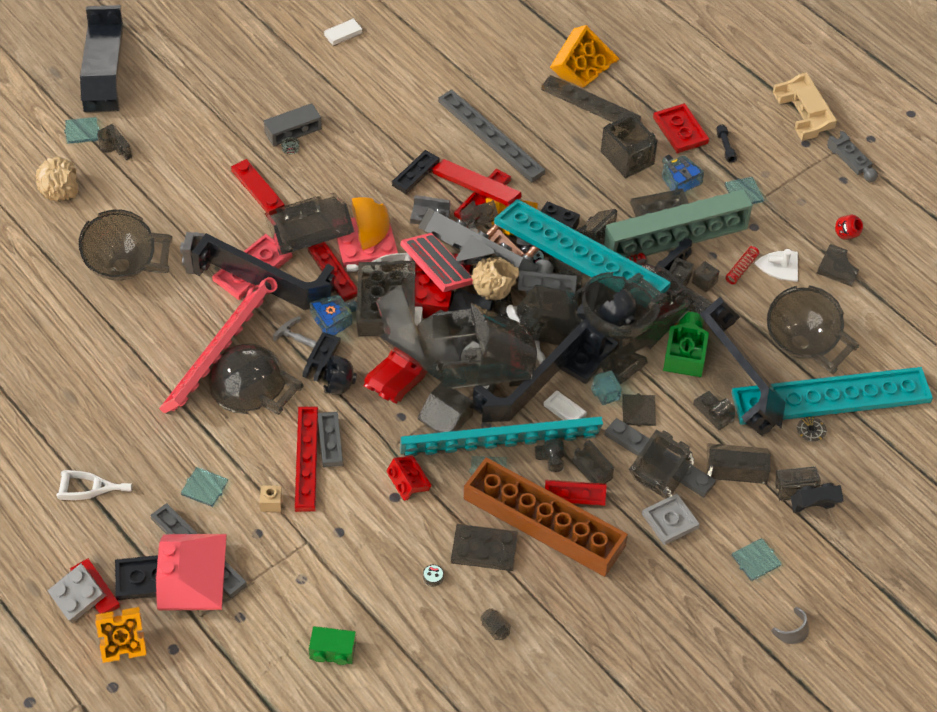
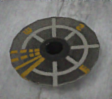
[797,417,827,442]

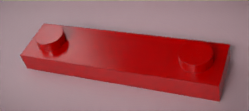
[231,159,285,216]

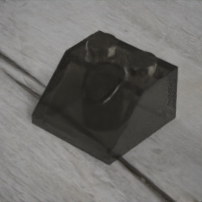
[576,209,617,245]
[418,381,474,433]

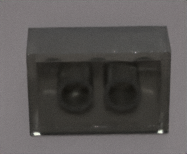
[706,443,771,484]

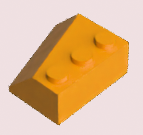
[550,25,619,88]

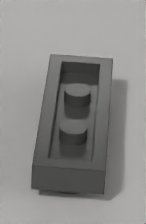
[518,270,577,295]
[318,412,343,467]

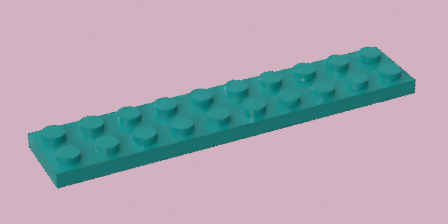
[494,199,671,309]
[731,367,933,425]
[400,417,603,456]

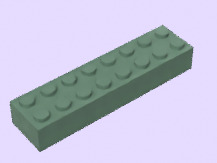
[604,189,753,260]

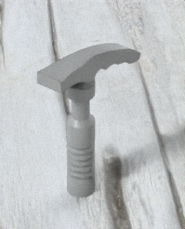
[273,316,317,348]

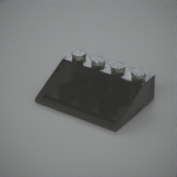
[356,261,416,337]

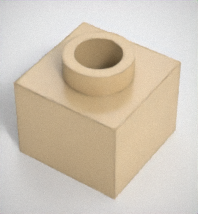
[260,485,282,512]

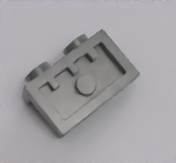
[410,195,451,225]

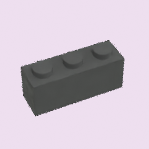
[263,103,322,147]

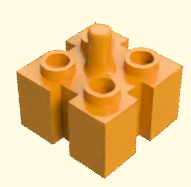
[95,607,147,663]

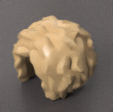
[36,156,78,202]
[471,257,519,301]

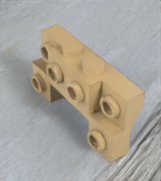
[773,72,837,141]

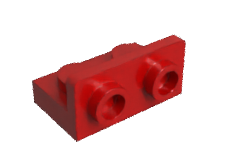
[386,455,432,501]

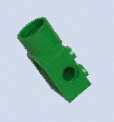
[663,311,709,377]

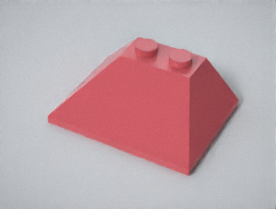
[156,534,227,610]

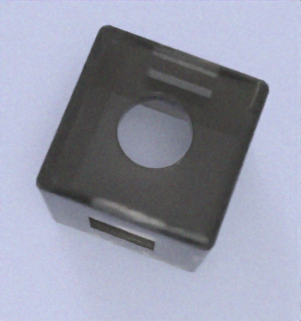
[692,261,720,292]

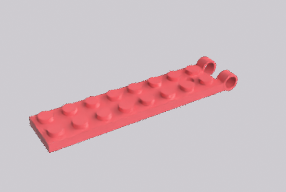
[159,277,277,413]

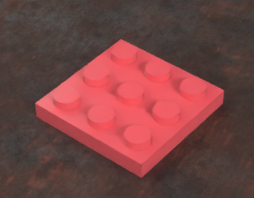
[333,217,398,268]

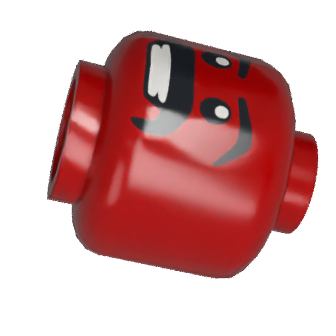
[835,214,863,240]

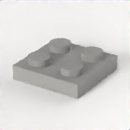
[642,494,700,545]
[48,564,106,623]

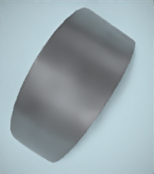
[771,607,809,644]

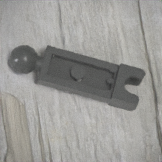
[827,131,878,182]

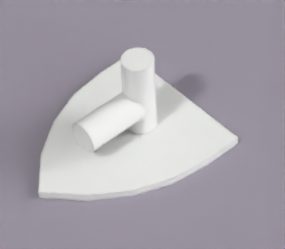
[754,249,798,282]

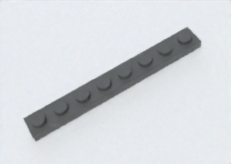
[438,89,545,183]

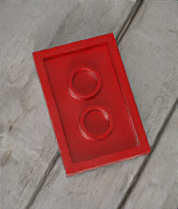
[653,103,709,154]

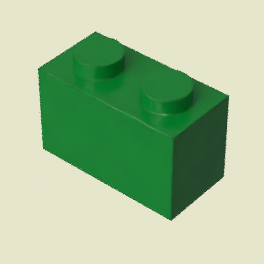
[309,626,356,665]

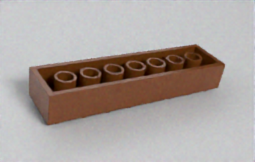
[464,457,628,577]

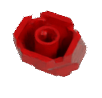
[363,350,428,404]

